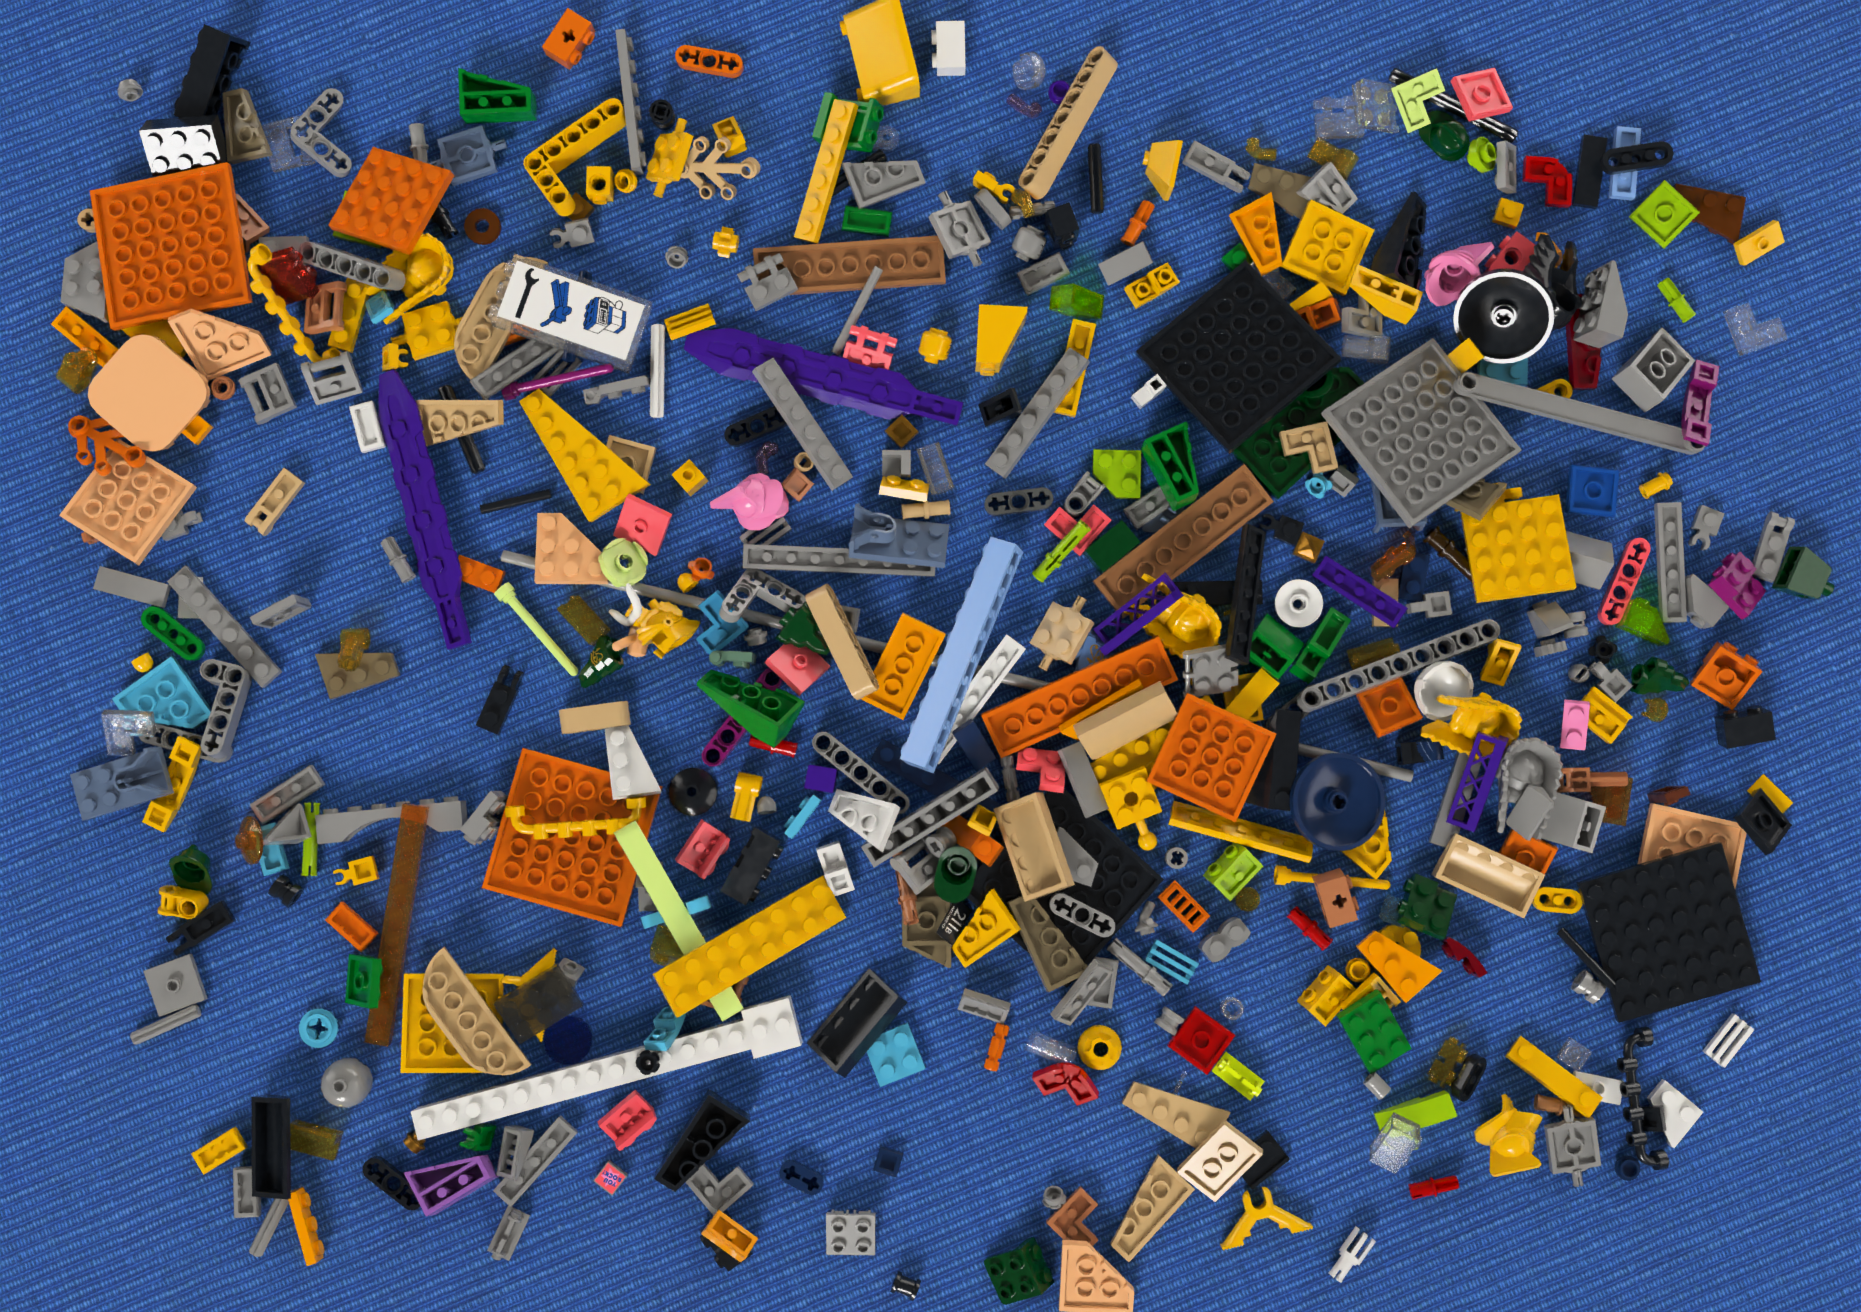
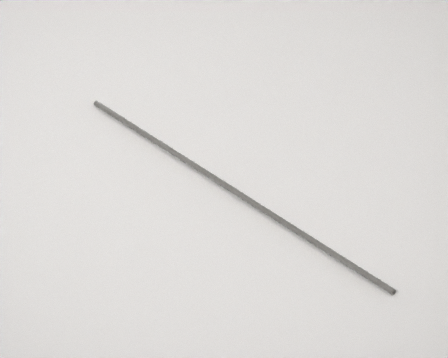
[501,550,1414,782]

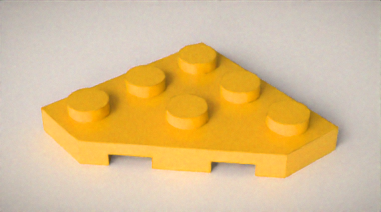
[1341,811,1392,880]

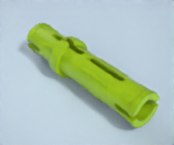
[1032,520,1091,583]
[301,802,320,876]

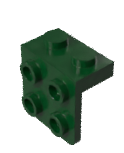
[984,1237,1054,1305]

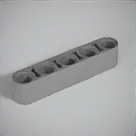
[298,241,405,291]
[812,732,910,814]

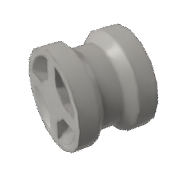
[926,827,957,857]
[1154,1006,1185,1036]

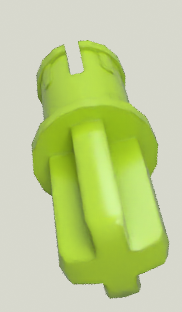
[1657,278,1696,323]

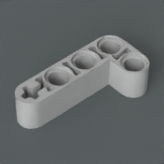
[200,659,252,760]

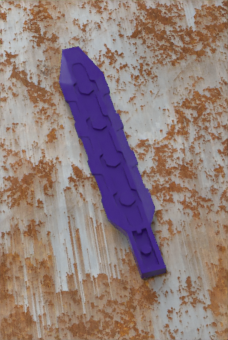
[684,328,964,426]
[378,369,472,650]

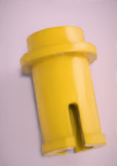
[1639,472,1673,499]

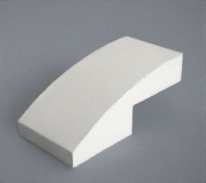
[816,841,855,896]

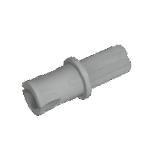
[409,123,429,163]
[381,536,416,583]

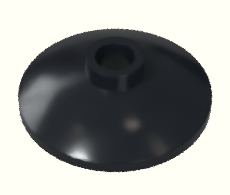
[669,768,717,816]

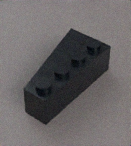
[174,24,251,117]
[654,1089,750,1192]

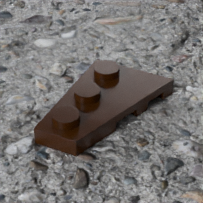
[1673,183,1746,244]

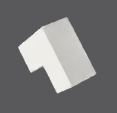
[1131,374,1167,409]

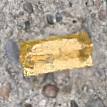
[1346,638,1400,670]
[1427,1036,1468,1088]

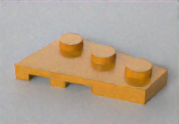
[1229,192,1283,276]
[1356,930,1442,1003]

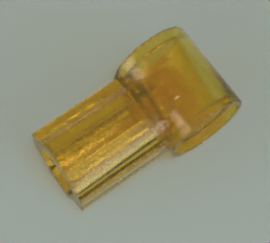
[1307,137,1359,181]
[337,628,370,671]

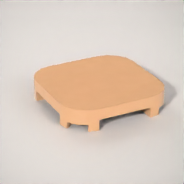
[88,335,211,451]

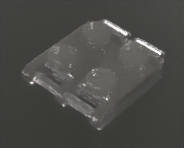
[1352,79,1399,133]

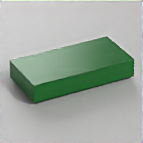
[842,205,892,237]

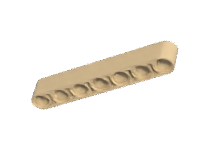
[1018,46,1118,200]

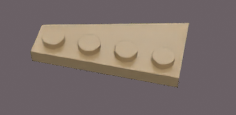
[1121,1081,1231,1148]

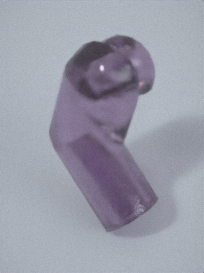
[1007,93,1042,119]
[755,441,779,475]

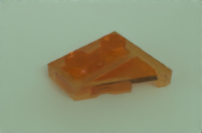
[1371,531,1416,582]
[1589,771,1633,826]

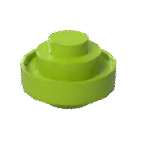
[1467,137,1497,173]

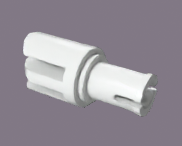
[1328,1226,1376,1283]

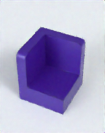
[804,765,838,793]

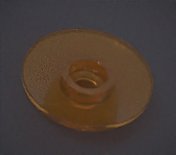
[235,816,263,865]

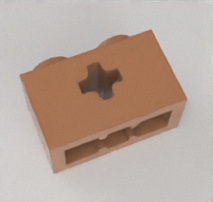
[1312,868,1359,928]

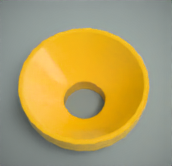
[1077,1025,1122,1070]

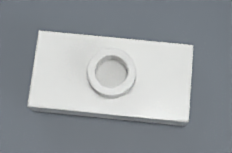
[1573,1071,1624,1105]

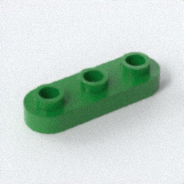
[141,606,205,661]

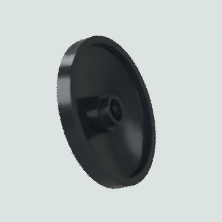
[1453,268,1554,364]

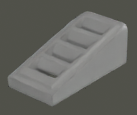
[496,1125,534,1181]

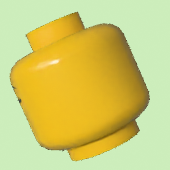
[918,327,952,364]

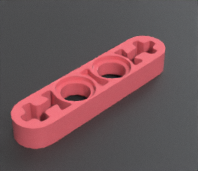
[1597,538,1651,626]

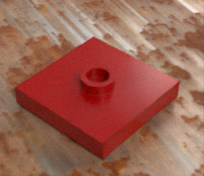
[1167,1006,1235,1075]

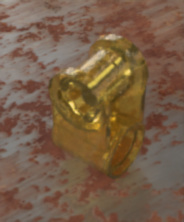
[56,347,98,394]

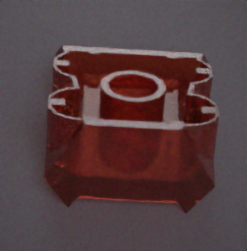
[258,246,320,305]

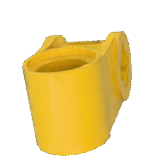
[157,885,209,919]

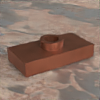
[1647,786,1691,806]

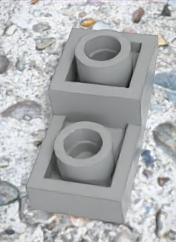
[1098,241,1153,286]

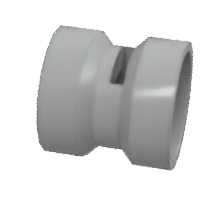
[1563,611,1589,639]
[1571,970,1607,1004]

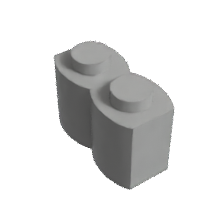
[1198,917,1251,963]

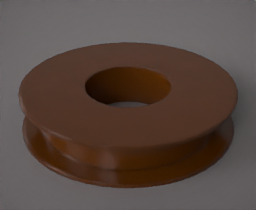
[464,208,501,245]

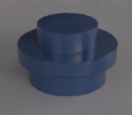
[1615,1155,1640,1181]

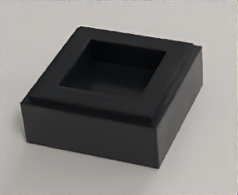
[1640,1105,1666,1132]

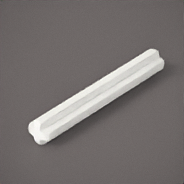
[650,324,665,418]

